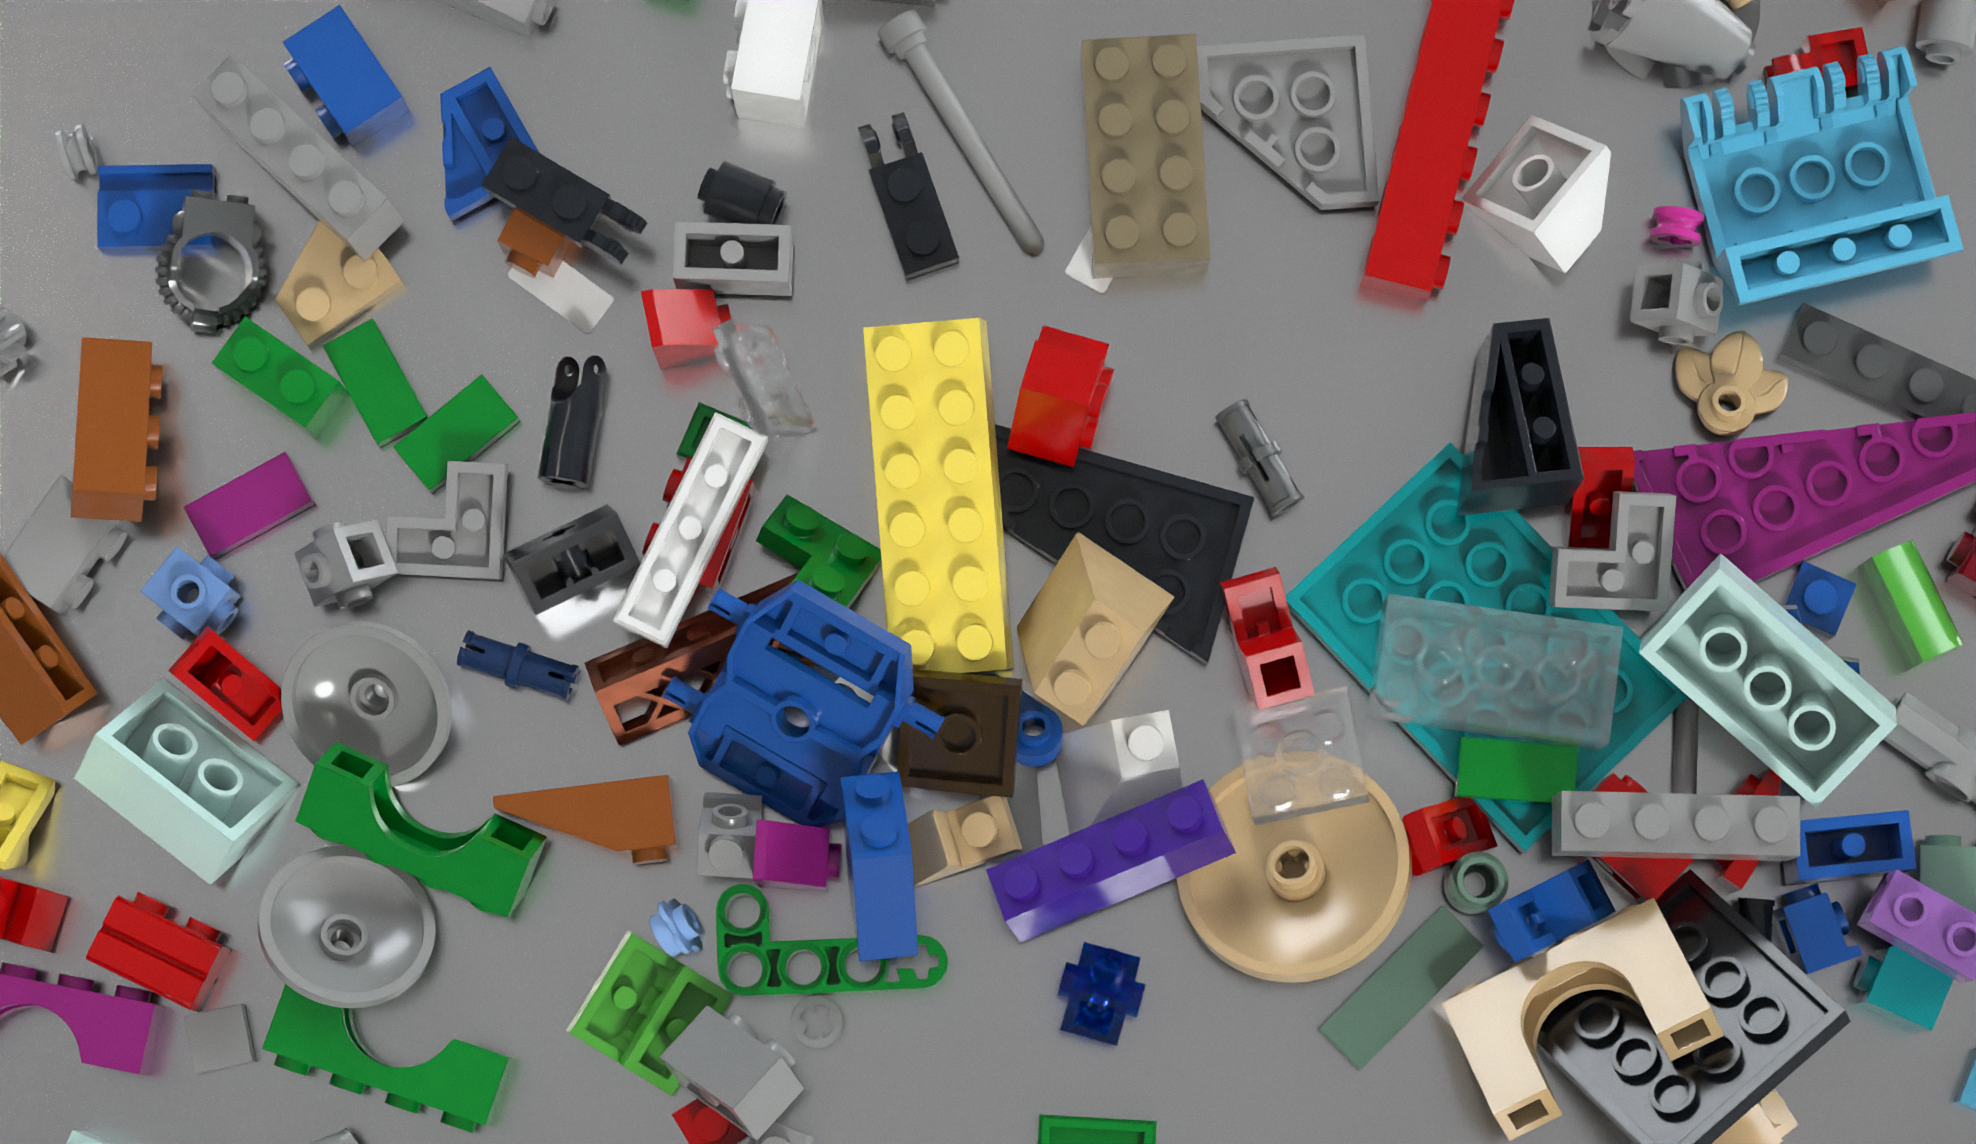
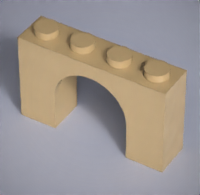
[1441,898,1724,1141]

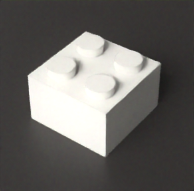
[723,0,824,128]

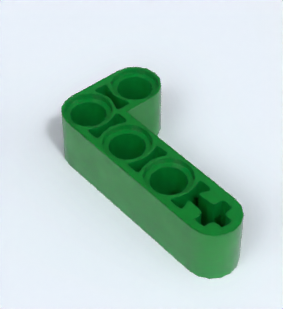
[716,884,948,998]

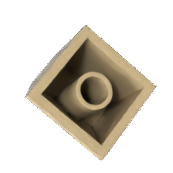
[1017,532,1174,726]

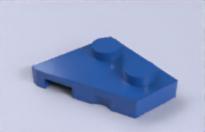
[440,67,539,221]

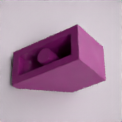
[752,820,842,891]

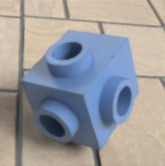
[140,546,241,640]

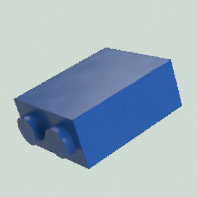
[840,771,918,962]

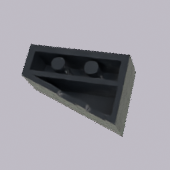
[1456,318,1584,516]

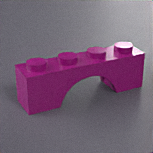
[0,962,166,1076]

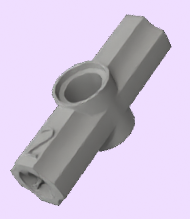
[1883,692,1976,804]

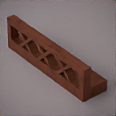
[584,573,815,745]

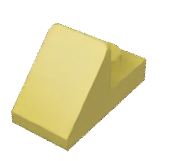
[0,760,55,870]

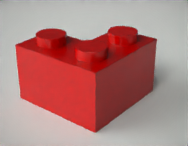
[1007,325,1115,467]

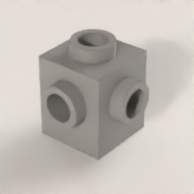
[1630,258,1724,345]
[294,519,398,609]

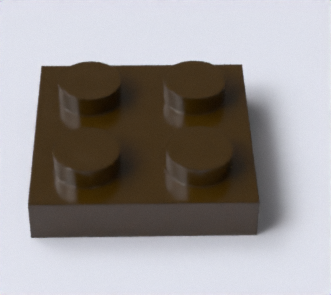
[897,669,1023,798]

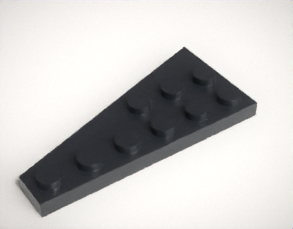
[995,424,1255,665]

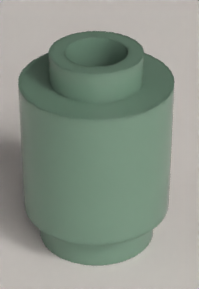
[1444,852,1509,914]

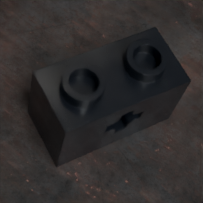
[503,504,641,615]

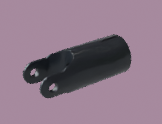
[537,355,606,488]

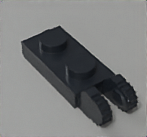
[858,112,959,280]
[481,137,648,265]

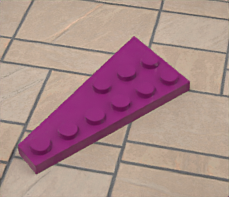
[1633,412,1976,590]

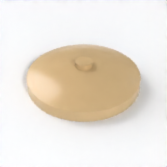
[1176,752,1412,983]

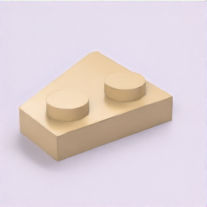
[275,220,405,350]

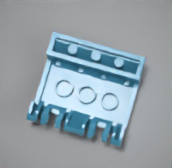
[1680,46,1964,306]

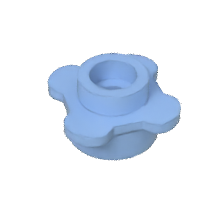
[650,899,702,957]

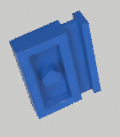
[97,164,216,252]

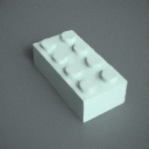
[1639,554,1897,808]

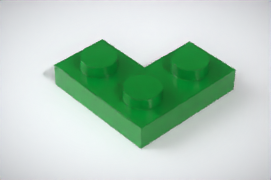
[756,494,882,609]

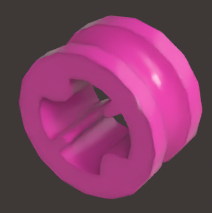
[1649,206,1704,247]

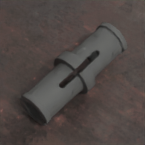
[1215,399,1305,516]

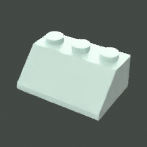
[74,678,299,885]

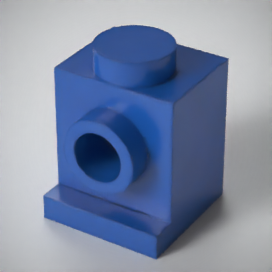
[1773,883,1863,975]

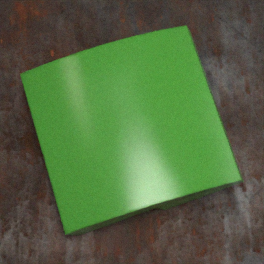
[566,931,734,1096]

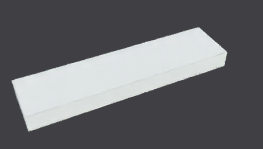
[613,412,768,648]

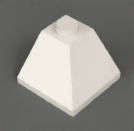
[1461,115,1611,274]
[1056,710,1182,834]

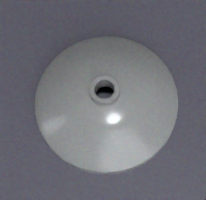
[281,621,452,787]
[257,846,436,1008]

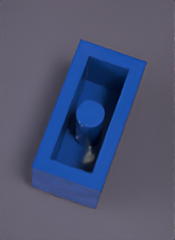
[282,5,410,148]
[1783,810,1916,885]

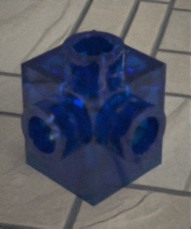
[1057,942,1146,1046]

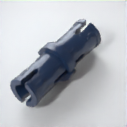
[457,630,579,701]

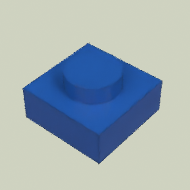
[1782,561,1857,639]

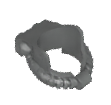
[155,190,267,334]

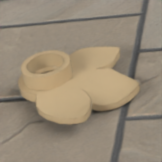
[1675,330,1788,437]

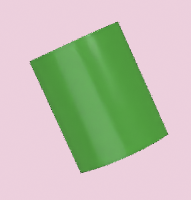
[1858,540,1964,670]

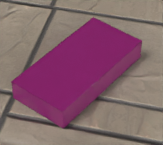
[183,452,315,560]

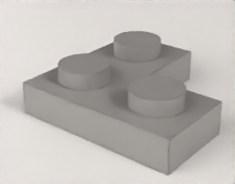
[385,461,508,580]
[1548,491,1676,612]

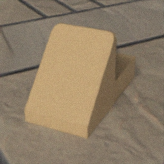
[908,796,1023,887]

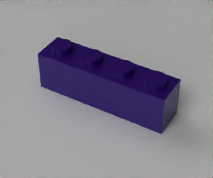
[986,779,1236,943]

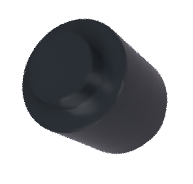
[697,161,787,225]

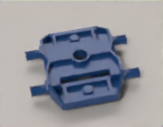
[662,580,946,827]

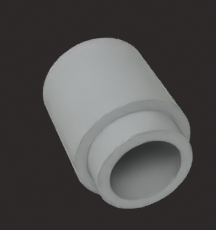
[1915,0,1976,64]

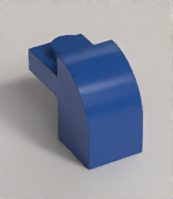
[1488,859,1616,963]

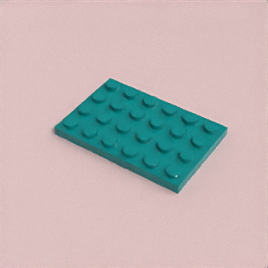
[1286,442,1688,854]

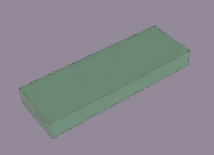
[1318,905,1484,1070]

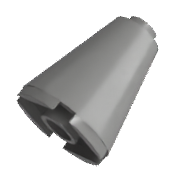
[1590,0,1756,79]

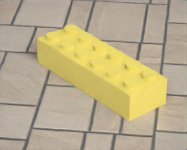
[863,318,1014,673]

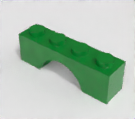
[295,741,547,918]
[262,984,515,1133]

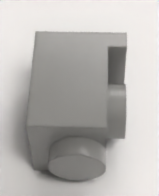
[696,792,762,879]

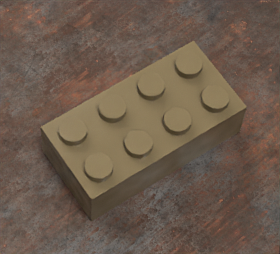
[1080,34,1210,279]

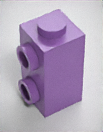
[1857,869,1976,983]

